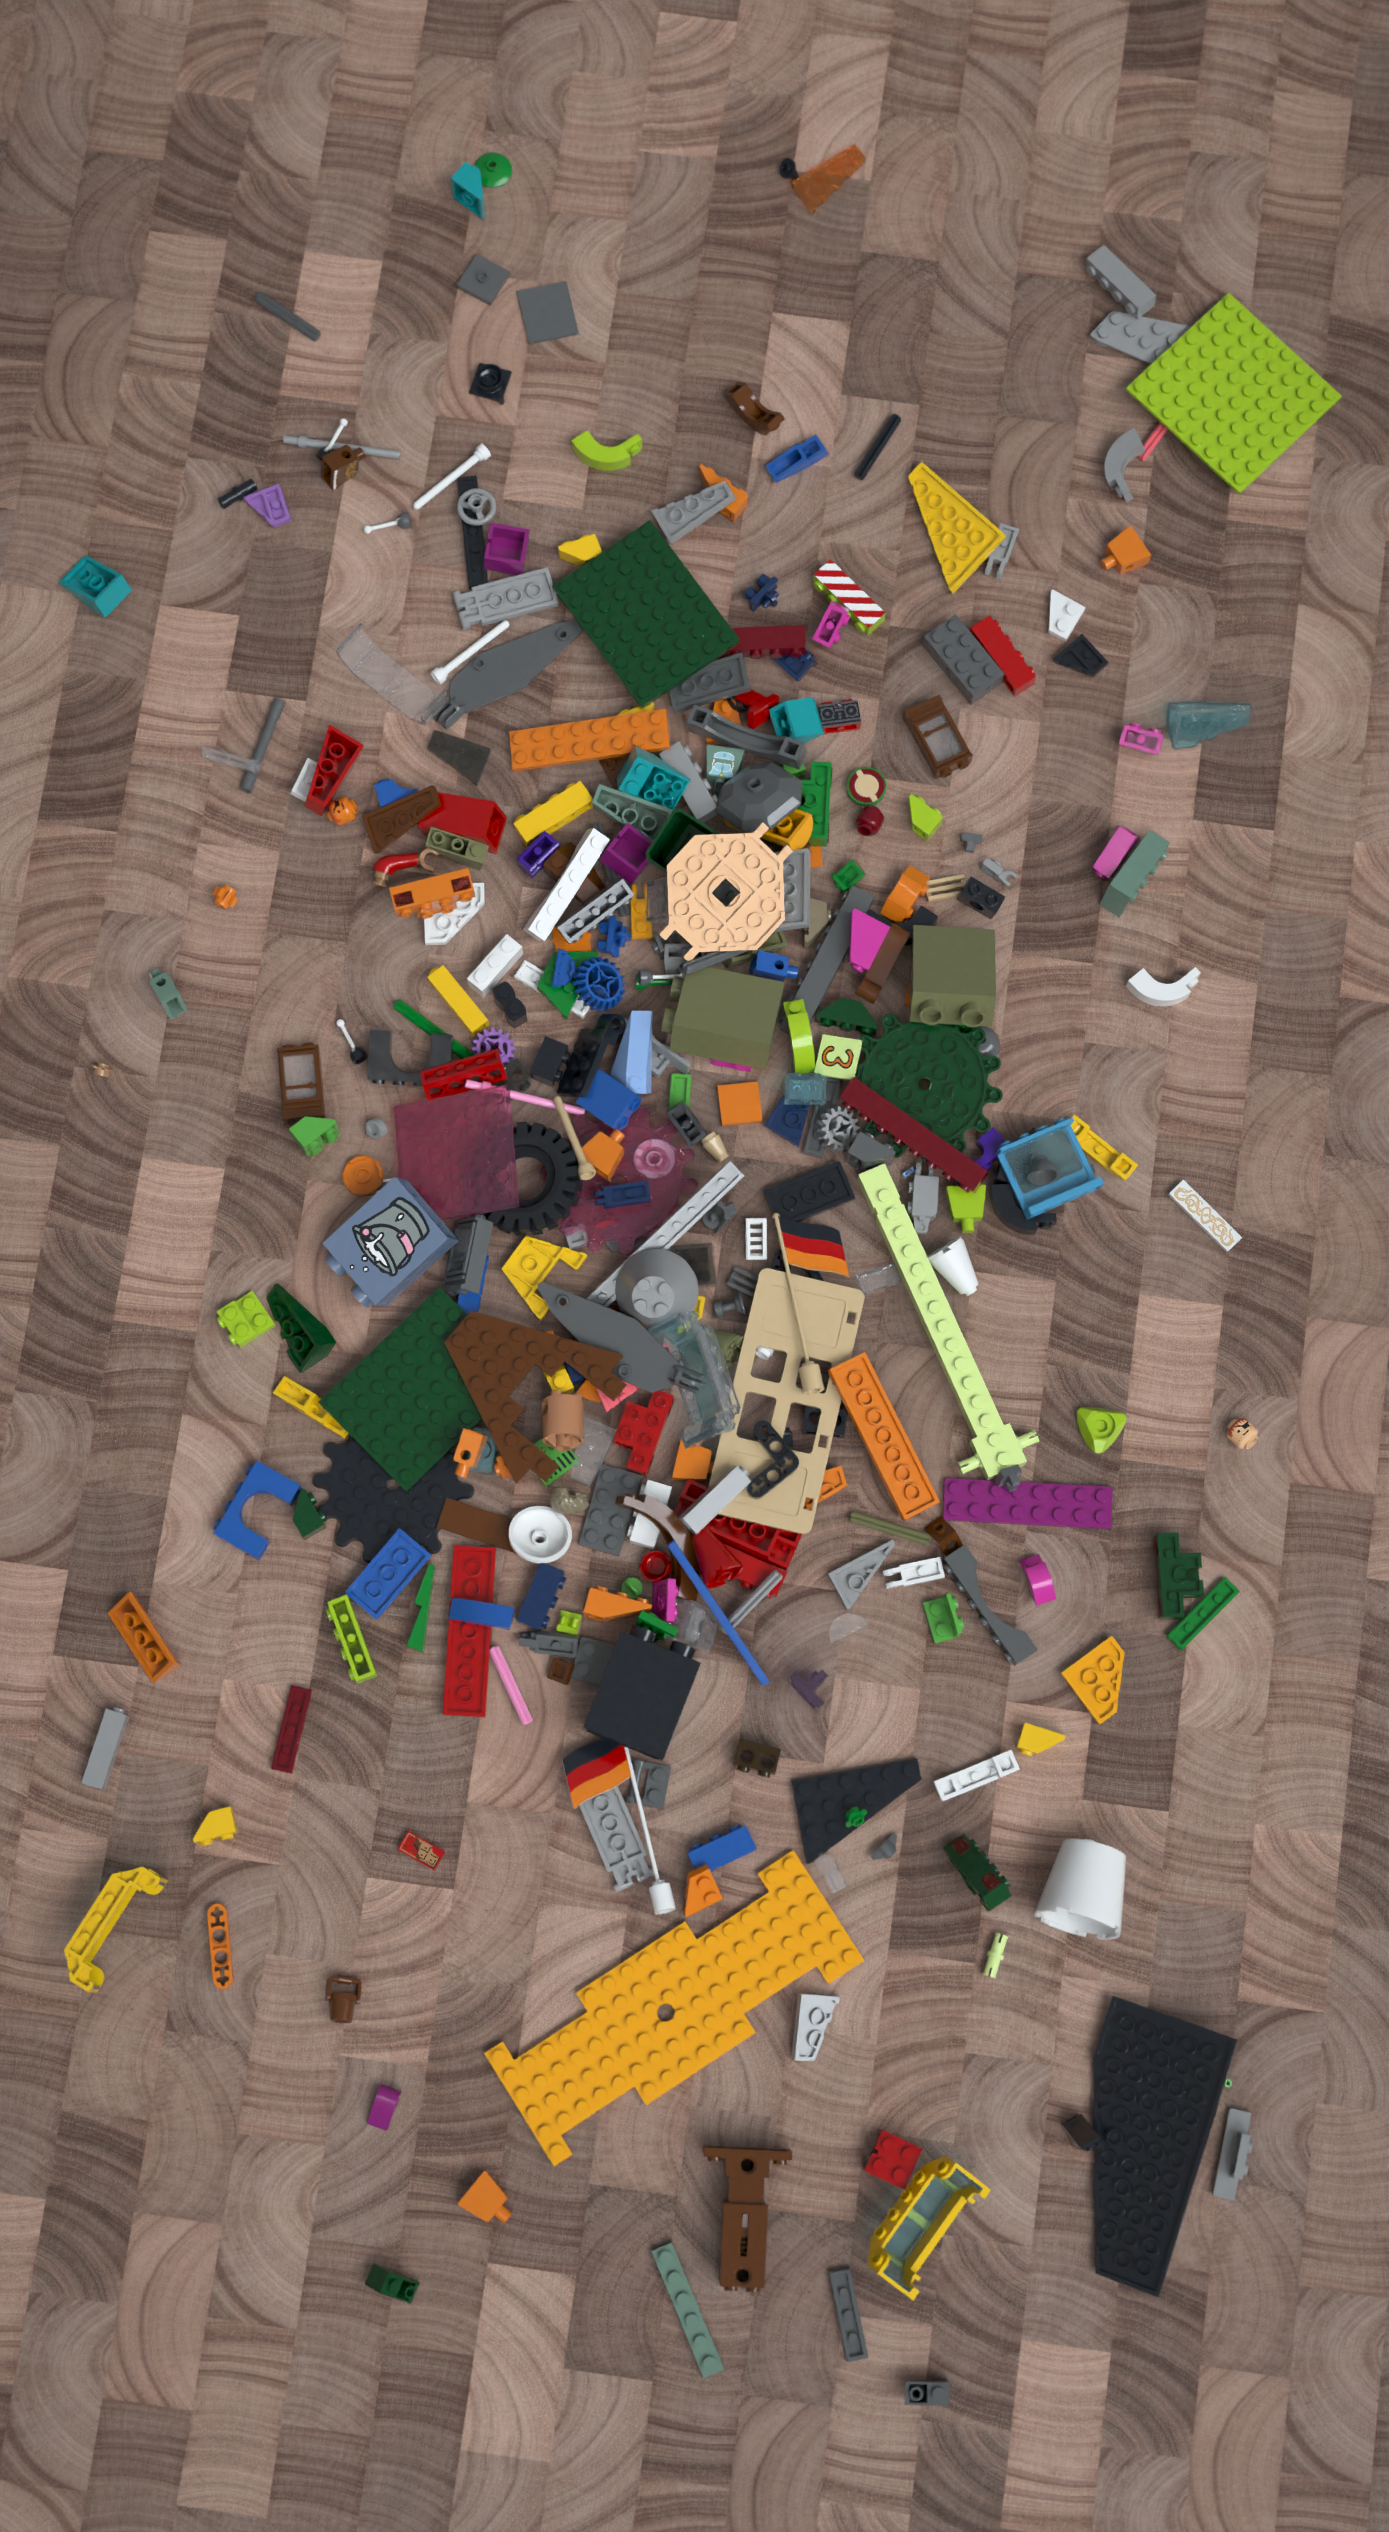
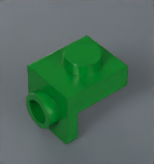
[831,859,867,891]

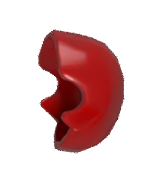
[639,1550,672,1583]

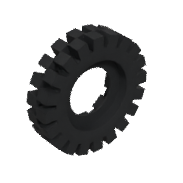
[468,1122,583,1237]

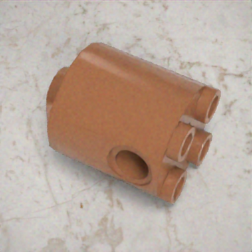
[542,1390,584,1452]

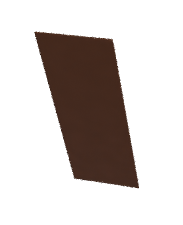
[437,1498,517,1554]

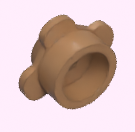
[91,1062,114,1077]

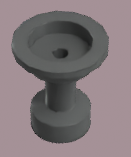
[714,1291,747,1318]

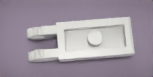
[883,1557,945,1589]

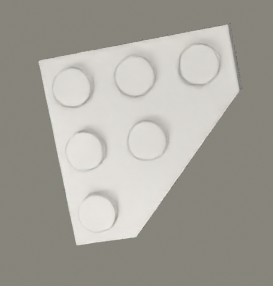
[424,883,485,945]

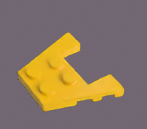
[502,1236,588,1321]

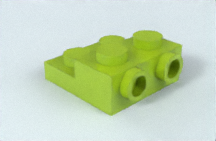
[216,1291,276,1348]

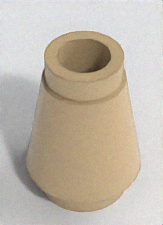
[701,1131,729,1163]

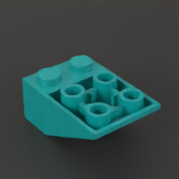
[616,746,691,810]

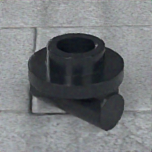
[780,158,799,180]

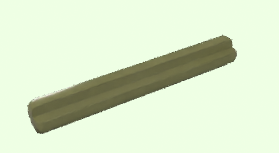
[849,1511,931,1545]

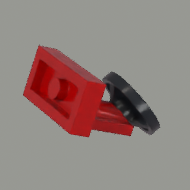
[727,689,780,729]

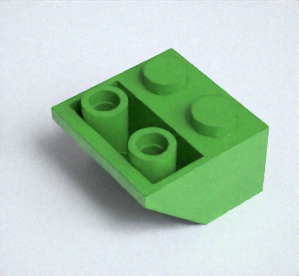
[289,1116,341,1158]

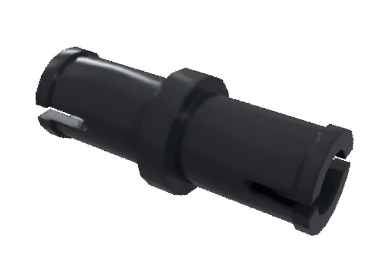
[218,479,258,509]

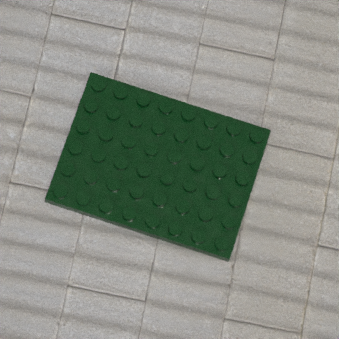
[552,520,741,709]
[318,1287,527,1492]

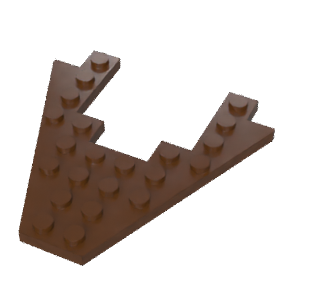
[444,1311,627,1484]

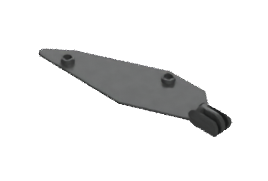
[432,620,583,730]
[538,1282,705,1394]

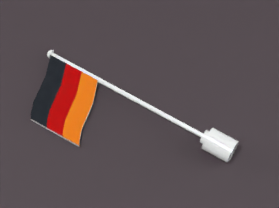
[562,1738,676,1915]

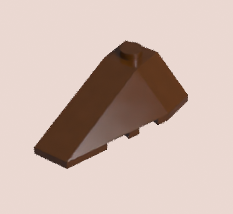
[543,842,616,921]

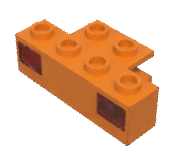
[389,868,476,919]

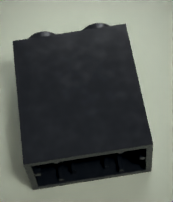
[582,1625,701,1761]

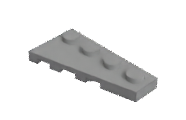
[652,481,736,544]

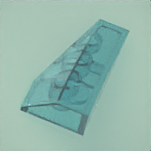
[1166,701,1251,749]

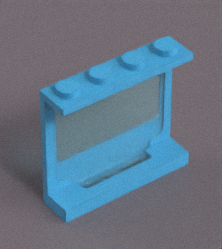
[995,1117,1104,1220]

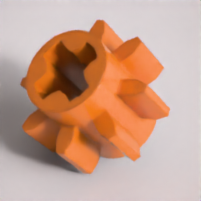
[212,884,238,910]

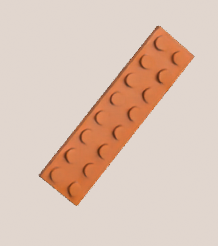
[509,709,671,772]
[827,1352,940,1521]

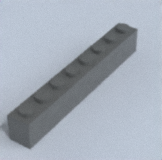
[779,886,875,1034]

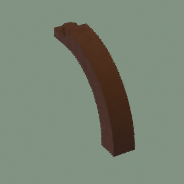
[615,1493,700,1602]

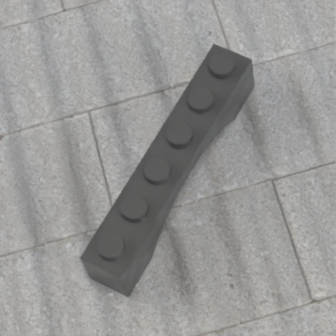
[686,705,807,770]
[942,1545,1038,1666]

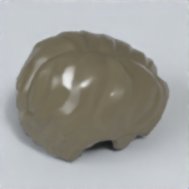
[549,1486,589,1515]

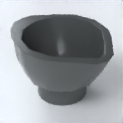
[1027,1155,1063,1186]

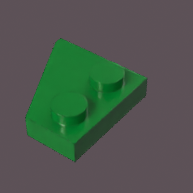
[636,1610,678,1642]

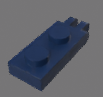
[593,1180,651,1209]

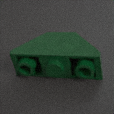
[816,998,878,1036]

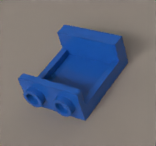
[576,1069,642,1131]

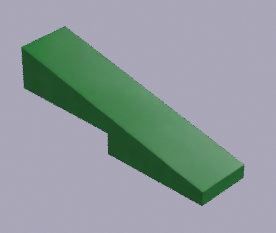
[406,1563,436,1654]

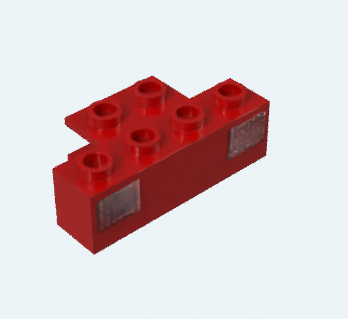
[614,1390,674,1477]

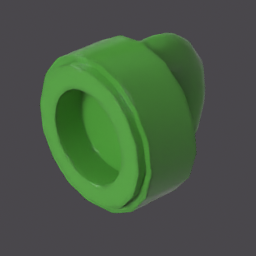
[622,1577,643,1599]

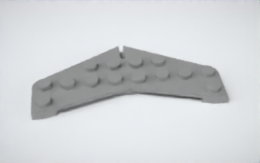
[1089,311,1191,365]

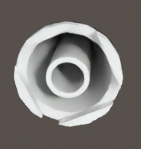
[927,1237,979,1296]

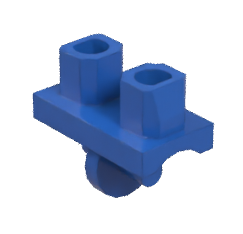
[598,916,632,958]

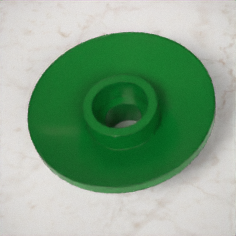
[474,152,512,188]

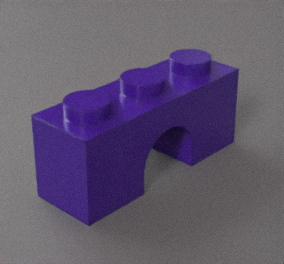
[953,1127,1007,1186]

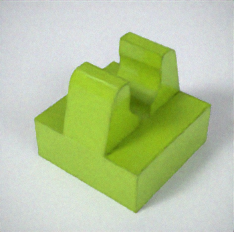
[556,1610,582,1635]

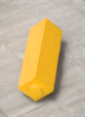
[427,965,489,1038]

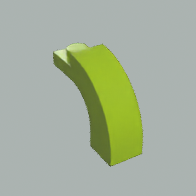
[571,430,642,471]
[783,999,815,1075]

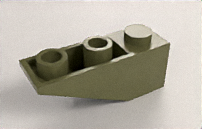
[425,827,489,870]

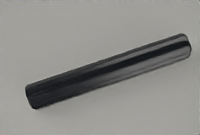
[855,414,901,480]

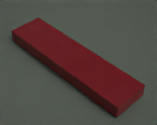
[271,1685,313,1774]

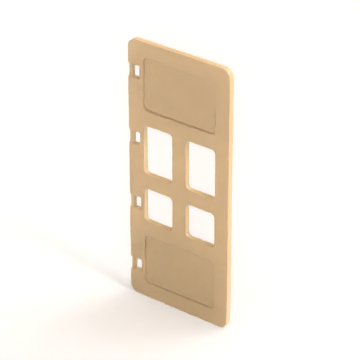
[708,1268,865,1535]

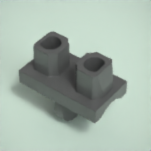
[702,1201,738,1234]

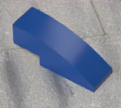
[766,434,829,482]
[448,1598,515,1630]

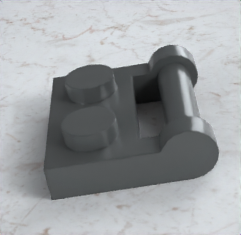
[625,1760,671,1810]

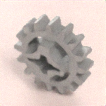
[817,1106,860,1152]

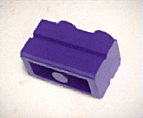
[517,831,560,879]

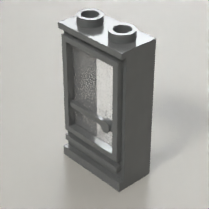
[441,1215,493,1298]

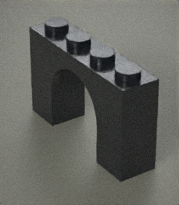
[367,1030,454,1087]

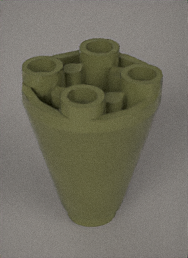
[684,1326,744,1374]

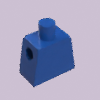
[749,950,798,982]

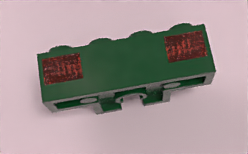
[1153,1532,1204,1621]
[943,1834,1012,1912]

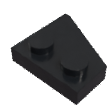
[1053,634,1109,677]

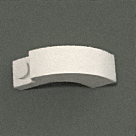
[1126,967,1201,1006]

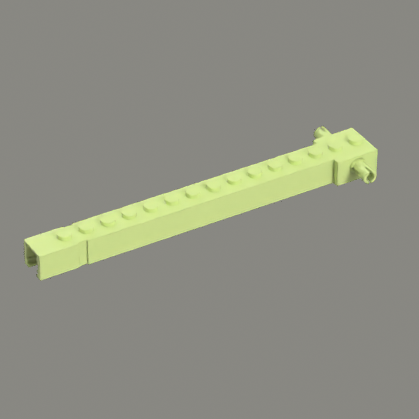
[857,1163,1039,1480]

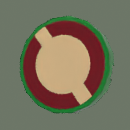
[847,767,887,807]

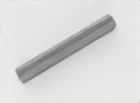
[720,1570,783,1635]

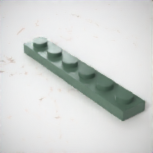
[652,2242,724,2378]

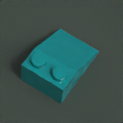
[59,555,132,618]

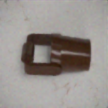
[325,1975,362,2023]

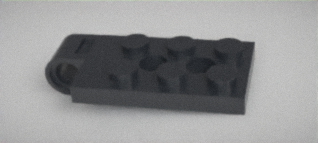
[557,1014,626,1098]

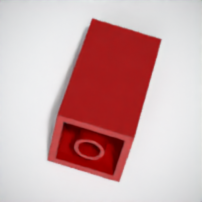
[418,792,507,854]

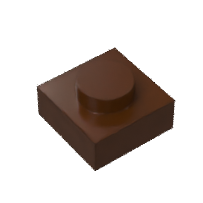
[547,1658,575,1685]

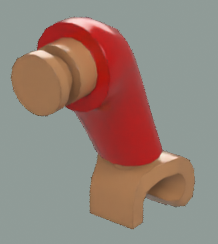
[372,848,440,888]

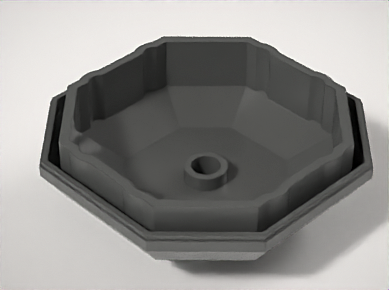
[717,762,803,833]

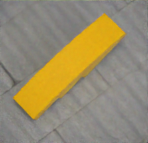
[273,1376,348,1439]

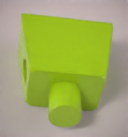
[945,1185,986,1233]

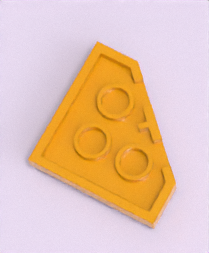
[1060,1636,1125,1725]

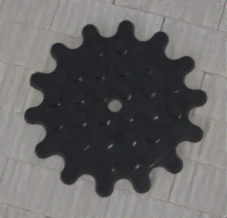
[312,1435,474,1563]

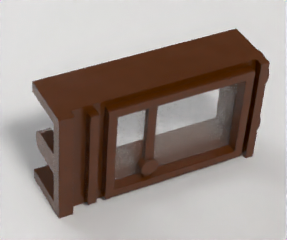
[903,694,973,779]
[277,1042,326,1125]

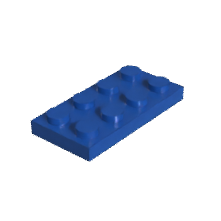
[345,1528,432,1620]

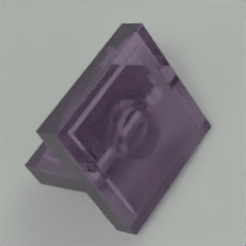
[787,1669,828,1712]

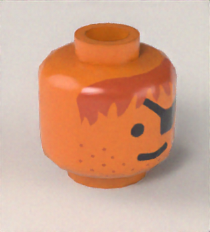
[327,796,358,826]

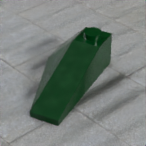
[267,1284,337,1373]

